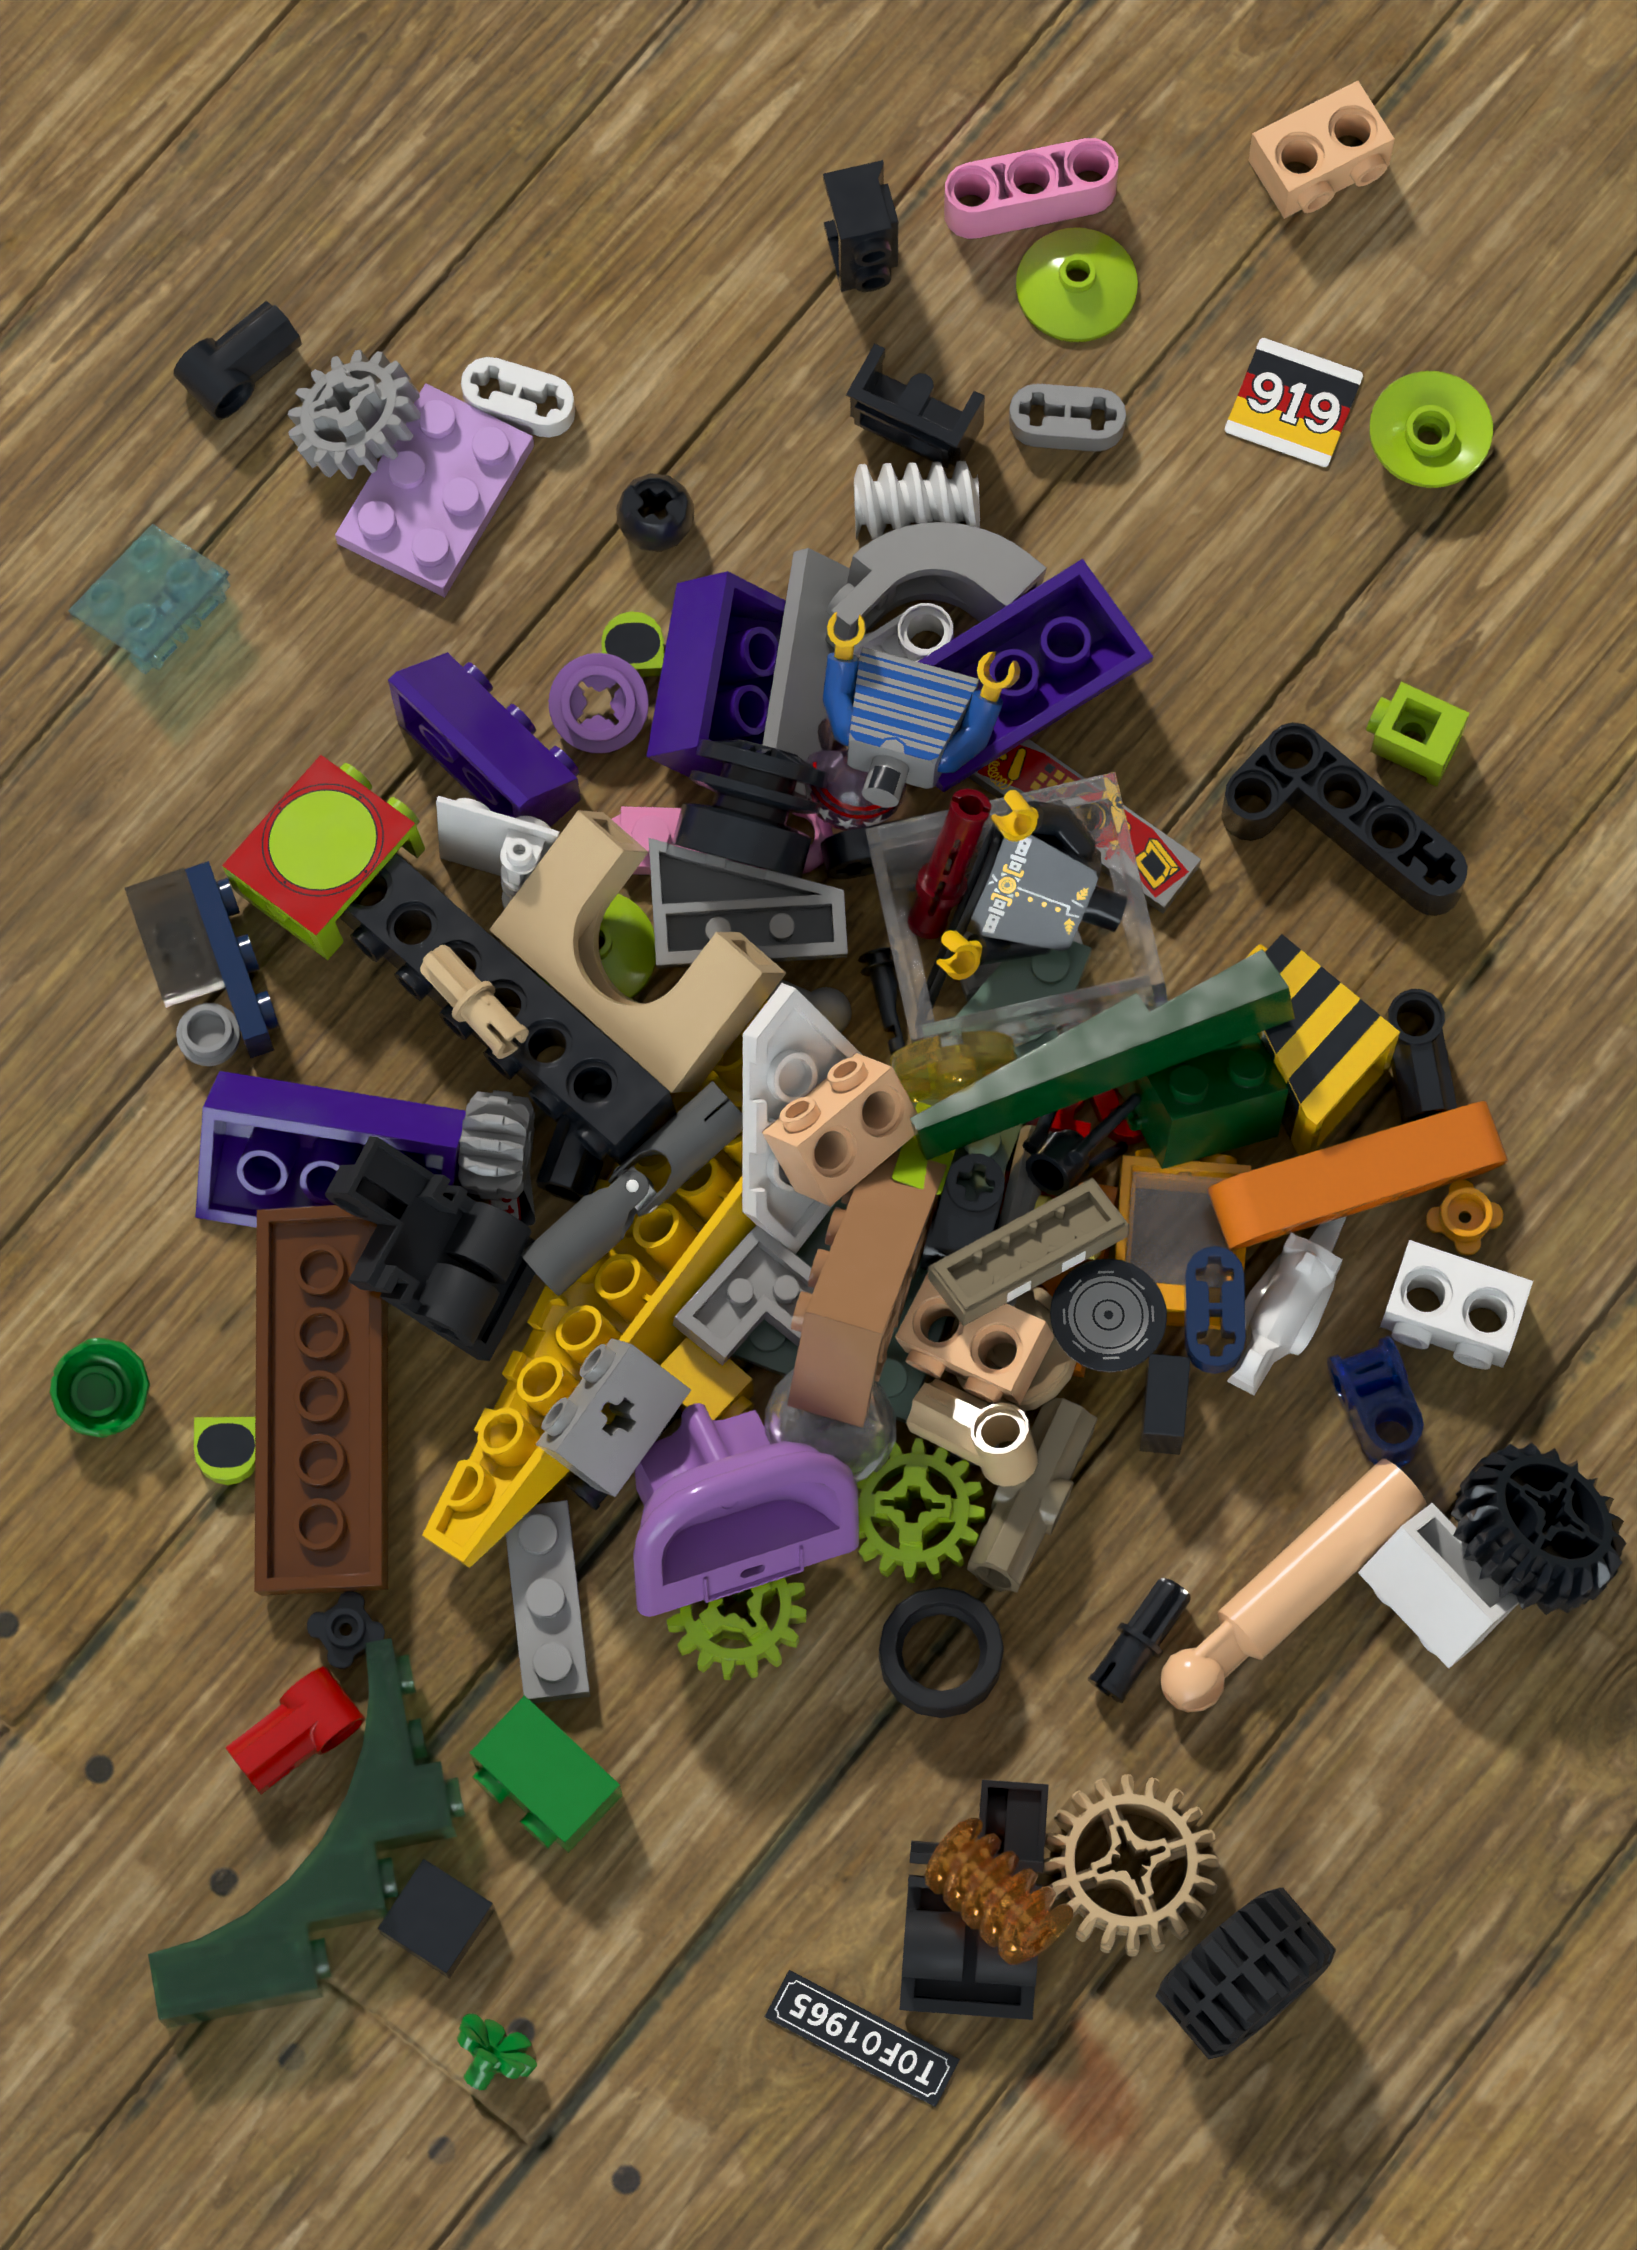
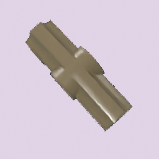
[967,1398,1097,1593]

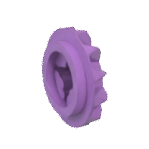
[549,653,649,753]

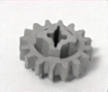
[288,350,421,479]

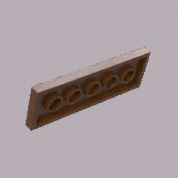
[254,1205,388,1596]

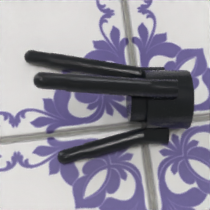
[1022,1093,1142,1196]

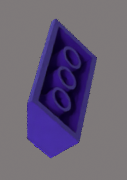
[918,559,1153,792]
[195,1071,466,1228]

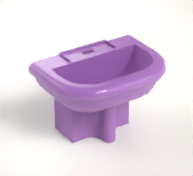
[633,1403,859,1617]

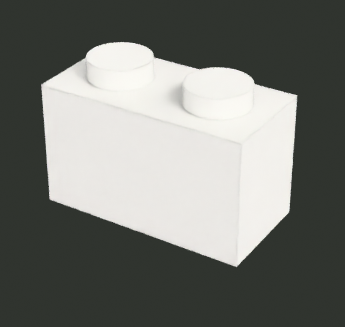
[1358,1503,1519,1668]

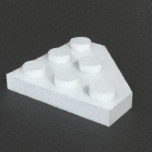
[742,983,866,1254]

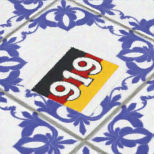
[1224,338,1363,467]

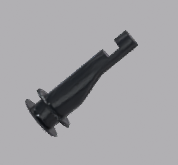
[858,947,906,1056]

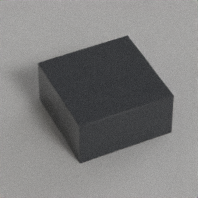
[1140,1354,1191,1455]
[377,1859,495,1979]

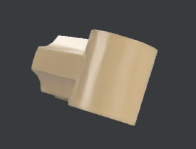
[906,1378,1038,1487]

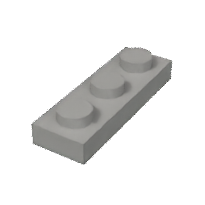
[506,1500,590,1703]

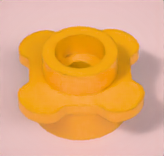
[1426,1180,1503,1256]

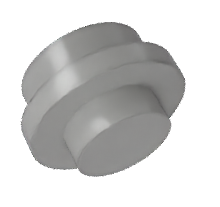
[176,1003,241,1066]

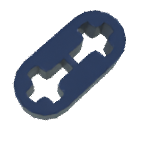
[1184,1246,1246,1374]

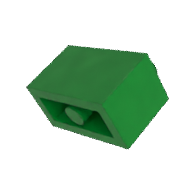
[469,1695,623,1853]

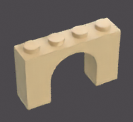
[489,810,786,1093]

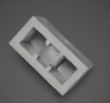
[536,1338,691,1497]

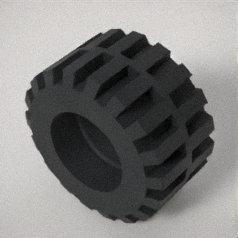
[1156,1887,1336,2060]

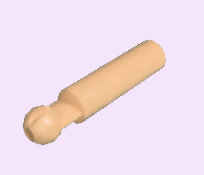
[1161,1458,1427,1713]

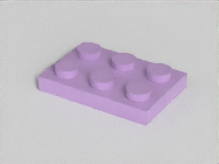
[335,383,534,598]

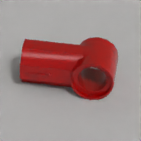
[225,1666,365,1795]

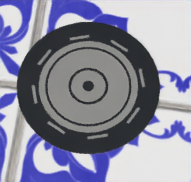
[1050,1259,1167,1372]

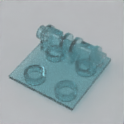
[68,524,231,674]

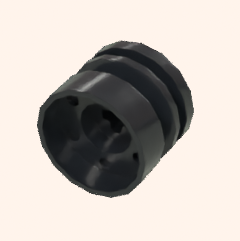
[672,739,829,878]

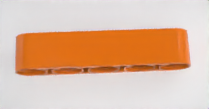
[1207,1101,1509,1251]

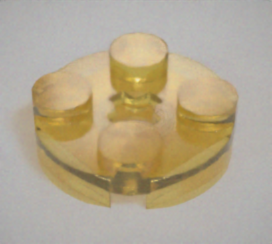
[890,1031,1018,1103]

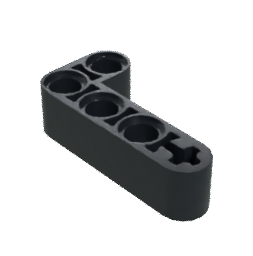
[1221,722,1468,916]

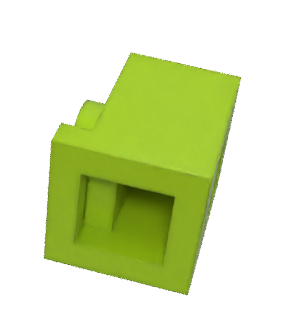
[1366,682,1470,787]

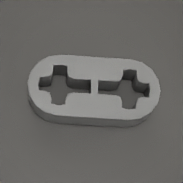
[1009,384,1126,451]

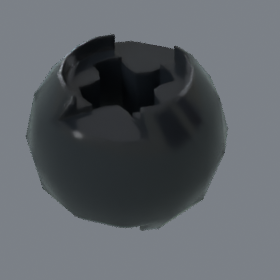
[616,473,694,552]

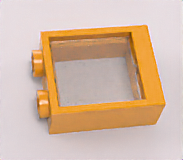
[1113,1149,1251,1330]

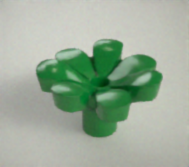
[457,2013,537,2090]

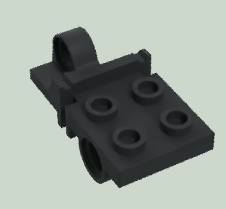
[325,1136,535,1361]
[899,1780,1049,2020]

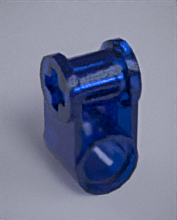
[1327,1336,1424,1468]

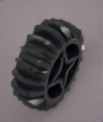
[1451,1442,1627,1615]

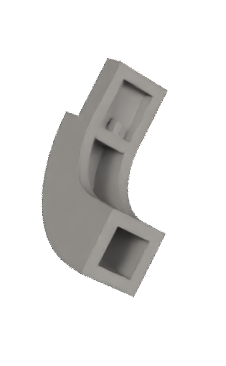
[825,522,1047,649]

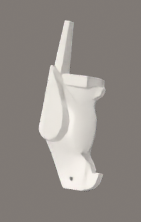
[1227,1216,1347,1396]

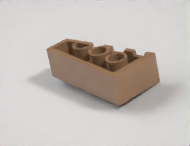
[787,1151,947,1428]

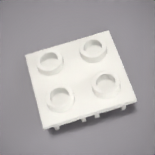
[436,796,560,909]

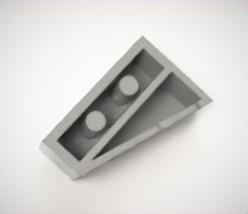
[649,838,848,969]

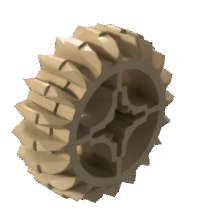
[1042,1774,1220,1956]

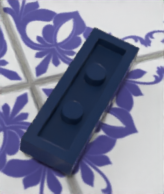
[185,861,280,1059]

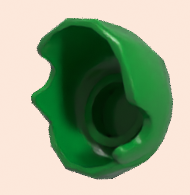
[49,1338,150,1438]

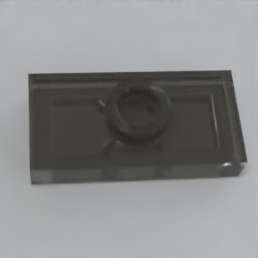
[124,868,225,1007]

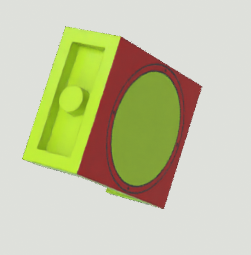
[222,755,425,960]

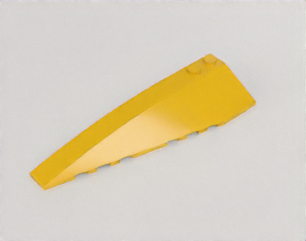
[422,1000,768,1568]

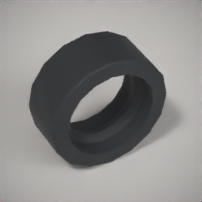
[879,1587,1004,1718]

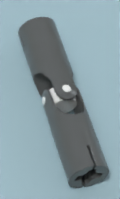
[520,1081,743,1296]

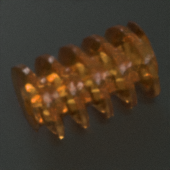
[925,1818,1074,1965]

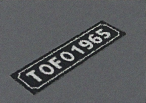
[764,1970,960,2107]

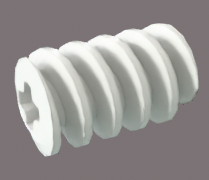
[854,461,980,541]

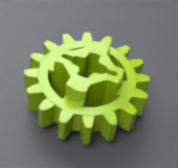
[853,1438,987,1583]
[666,1576,807,1680]

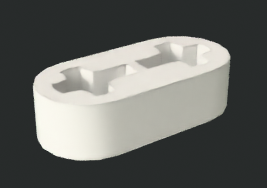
[461,357,575,438]

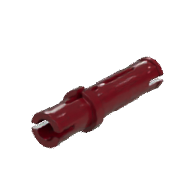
[907,788,991,939]

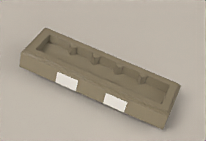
[928,1178,1129,1326]

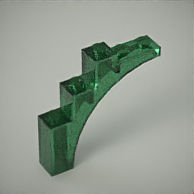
[148,1638,466,2028]

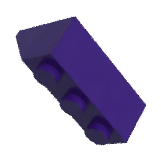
[646,571,786,777]
[388,652,581,828]

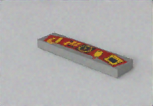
[968,739,1201,914]

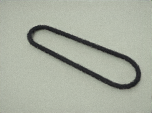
[915,823,1003,1026]

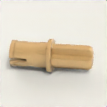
[420,945,529,1059]

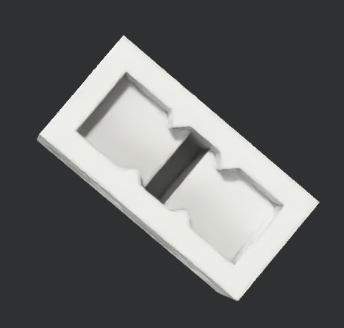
[1380,1240,1533,1370]

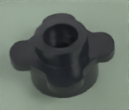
[307,1591,385,1669]

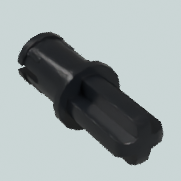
[1088,1578,1191,1703]

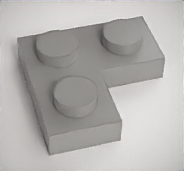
[673,1225,814,1366]

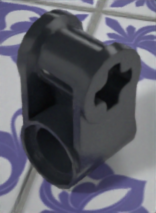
[920,1153,1005,1270]

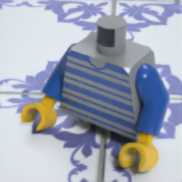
[823,612,1020,807]

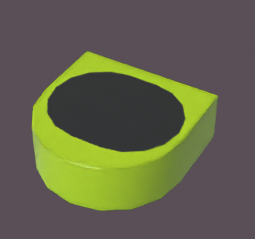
[601,611,665,677]
[194,1417,255,1485]

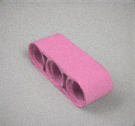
[944,138,1118,239]

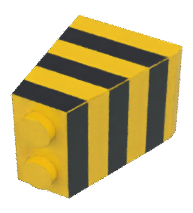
[1245,934,1400,1155]

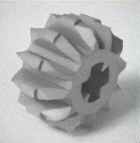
[458,1090,535,1201]

